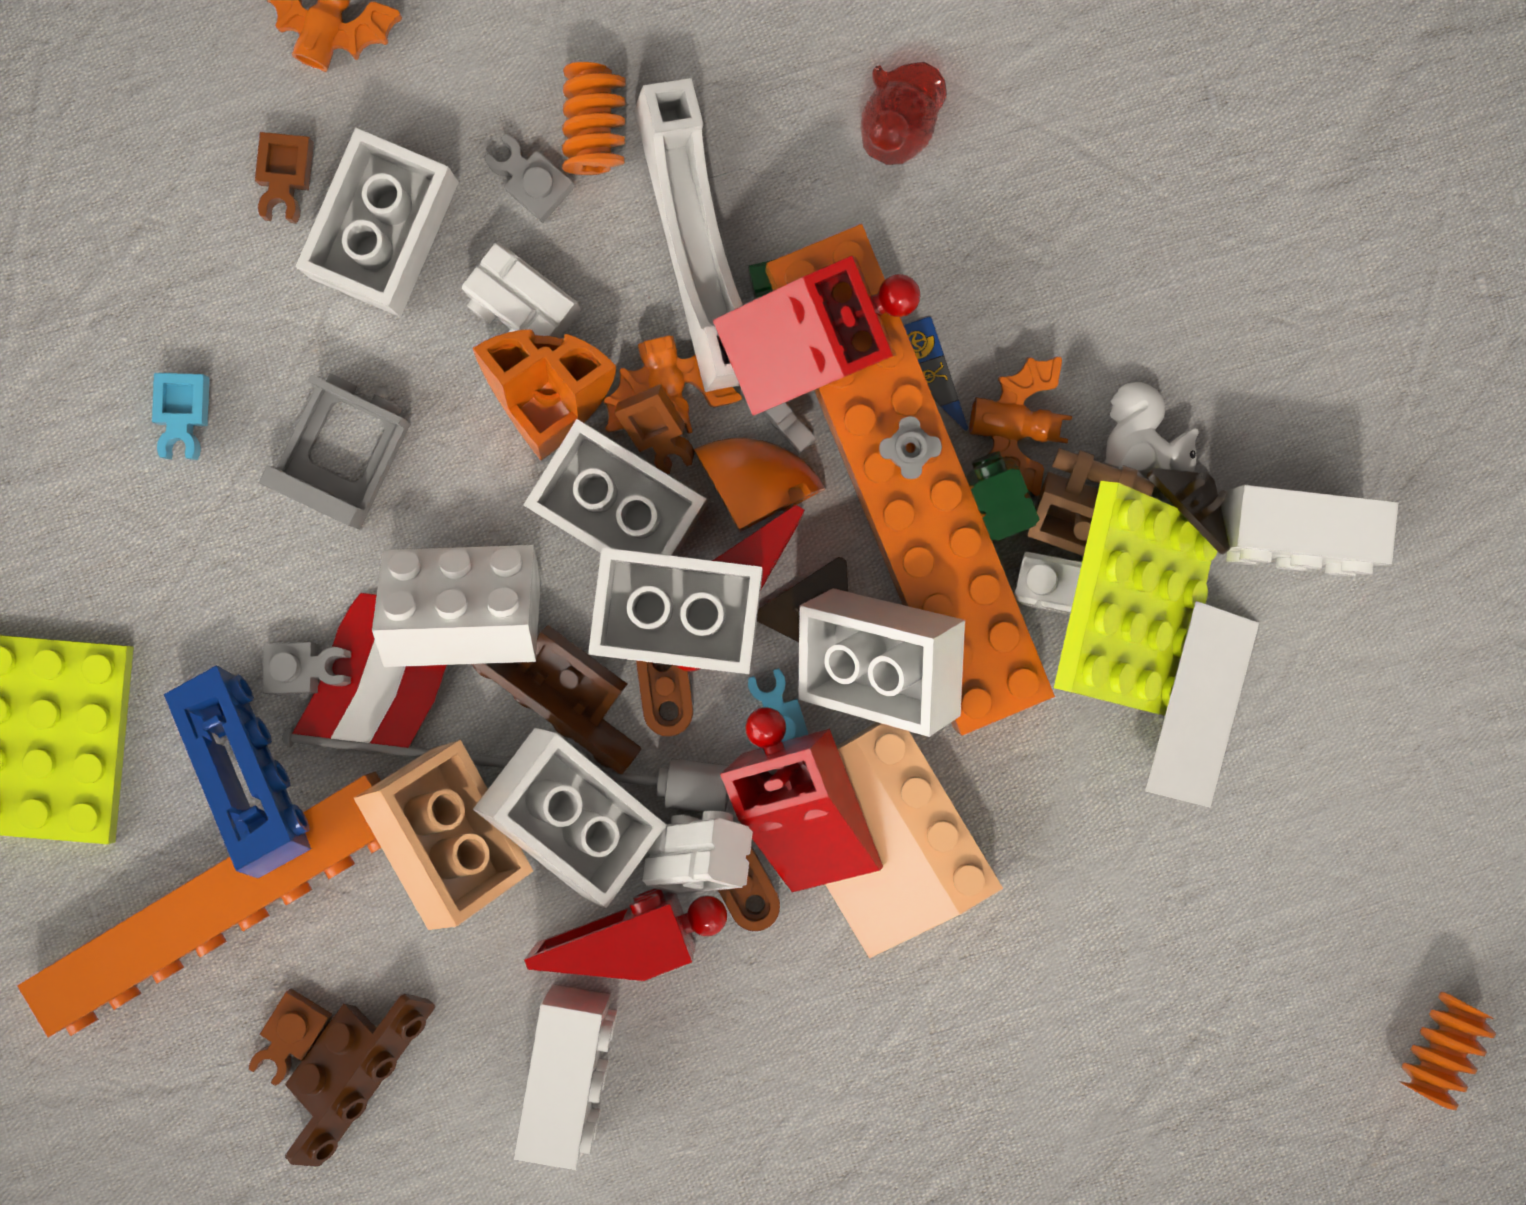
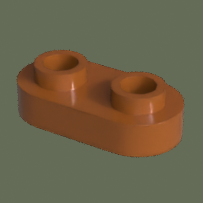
[636,660,694,736]
[718,846,780,931]

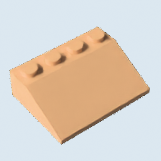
[825,722,1003,958]

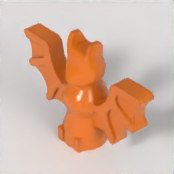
[266,0,402,72]
[603,335,742,434]
[969,356,1072,496]

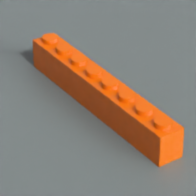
[17,771,381,1038]

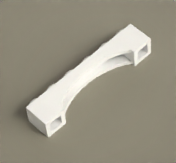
[634,78,743,392]

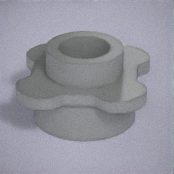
[879,416,942,479]

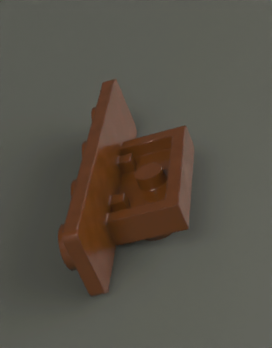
[471,625,642,774]
[285,993,435,1167]

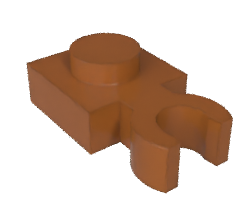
[255,132,314,224]
[614,384,694,475]
[249,988,333,1086]

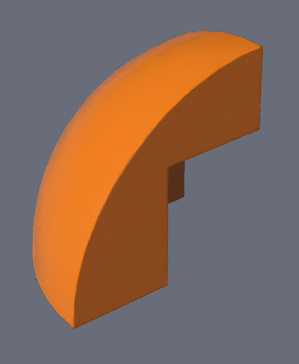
[472,329,616,461]
[694,438,826,532]

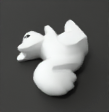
[1104,382,1199,479]

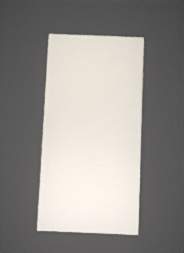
[1145,601,1259,808]

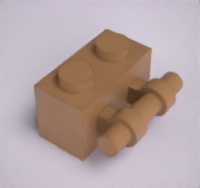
[1027,448,1155,556]

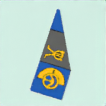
[904,317,968,431]

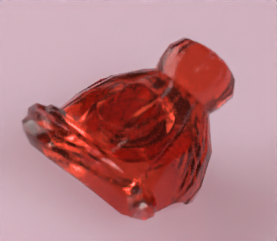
[860,62,947,165]

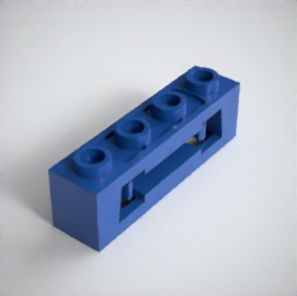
[164,665,312,878]

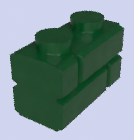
[966,451,1040,541]

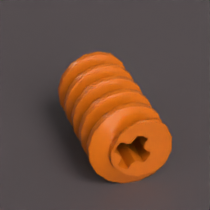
[562,62,626,175]
[1399,992,1496,1110]

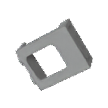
[258,373,411,529]

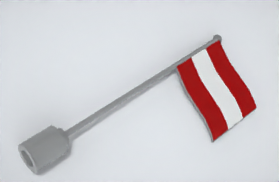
[282,593,729,812]

